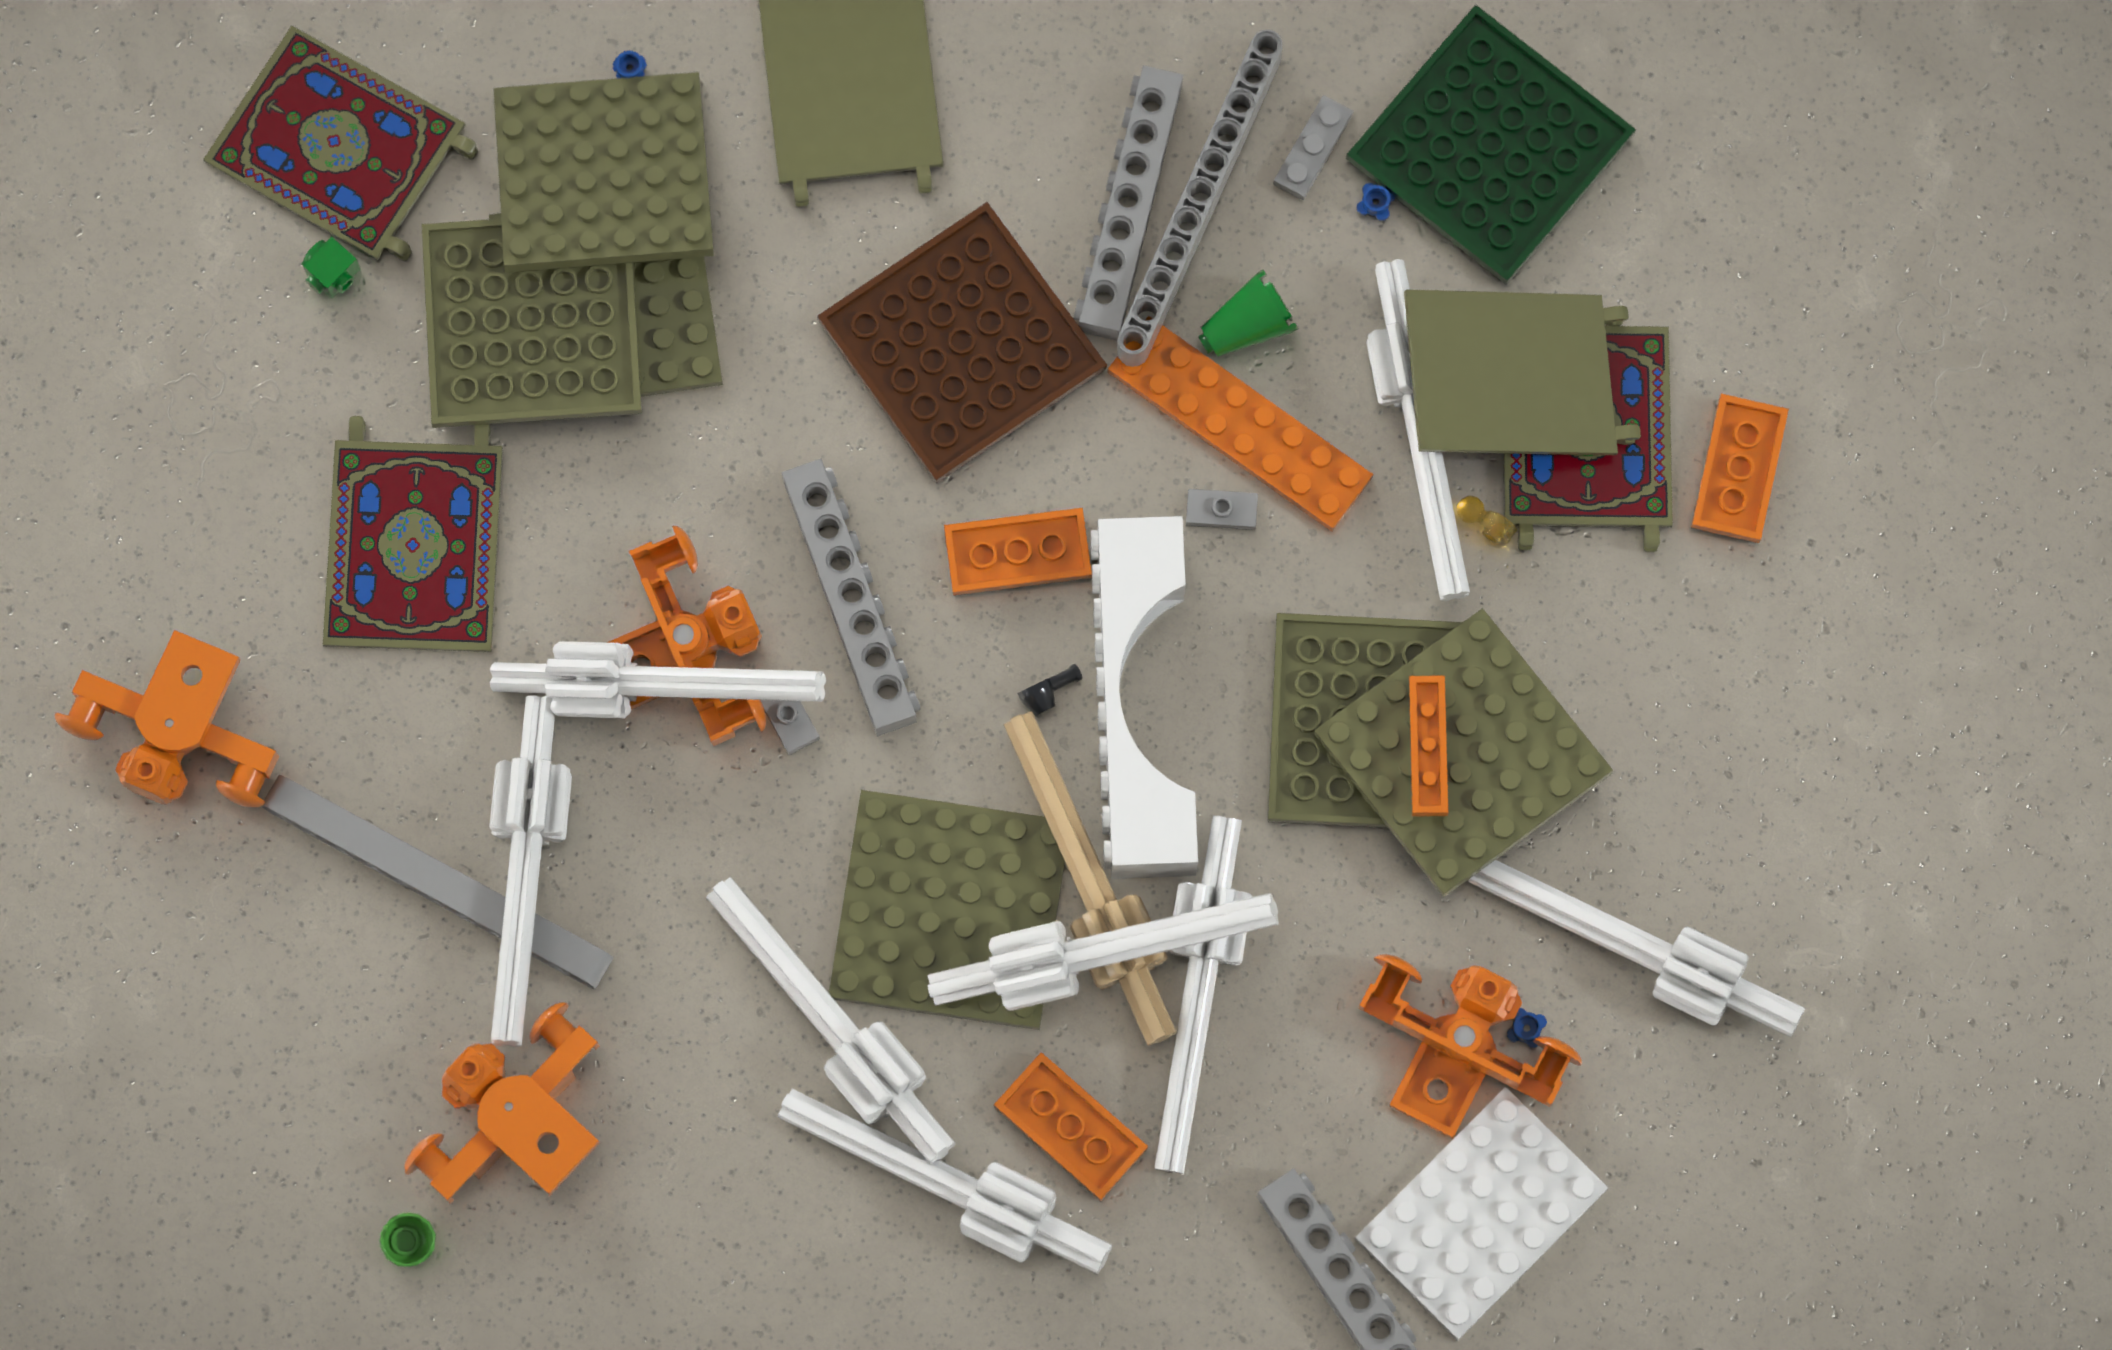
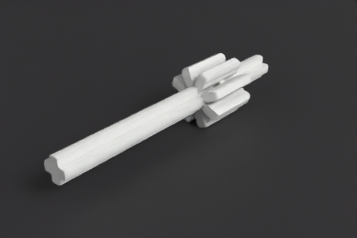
[1366,259,1470,601]
[490,641,826,718]
[489,695,572,1047]
[1154,816,1252,1174]
[1469,860,1805,1037]
[706,877,955,1164]
[928,893,1279,1011]
[778,1089,1112,1274]

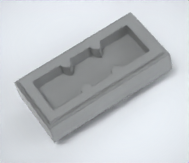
[1186,489,1258,530]
[761,700,820,755]

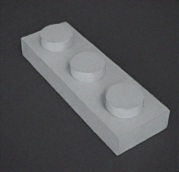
[1273,95,1353,200]

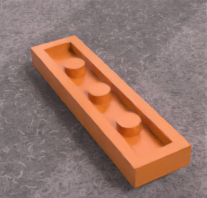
[1409,675,1448,817]

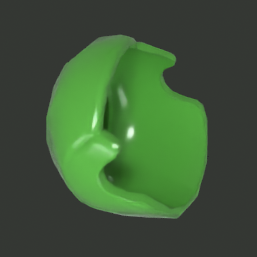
[380,1212,436,1267]

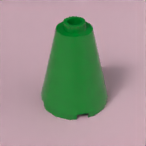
[1198,269,1298,357]

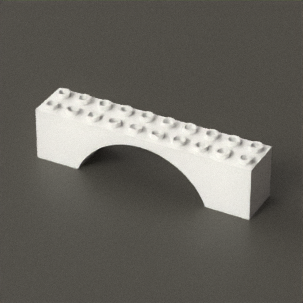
[1090,516,1198,879]

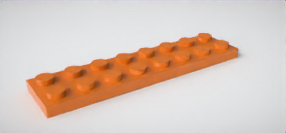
[1107,315,1374,532]

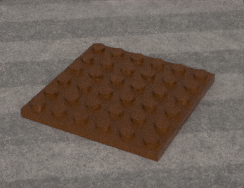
[817,202,1107,484]

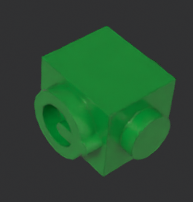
[301,237,361,298]

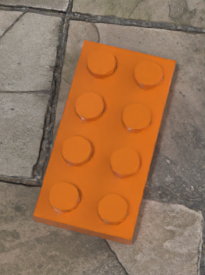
[1691,393,1789,543]
[944,507,1092,596]
[993,1052,1148,1202]

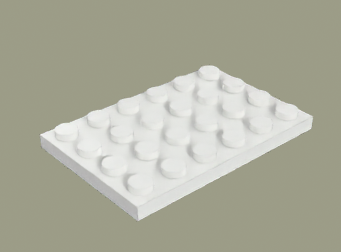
[1355,1087,1608,1341]

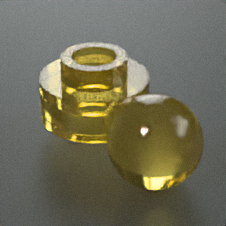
[1457,496,1517,544]

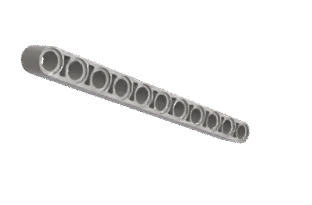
[1117,30,1283,367]
[262,775,613,989]

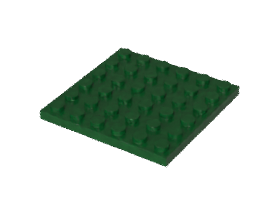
[1346,4,1636,285]

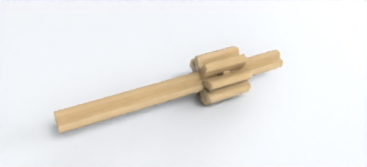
[1004,712,1177,1046]

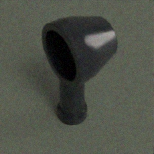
[1017,664,1082,716]

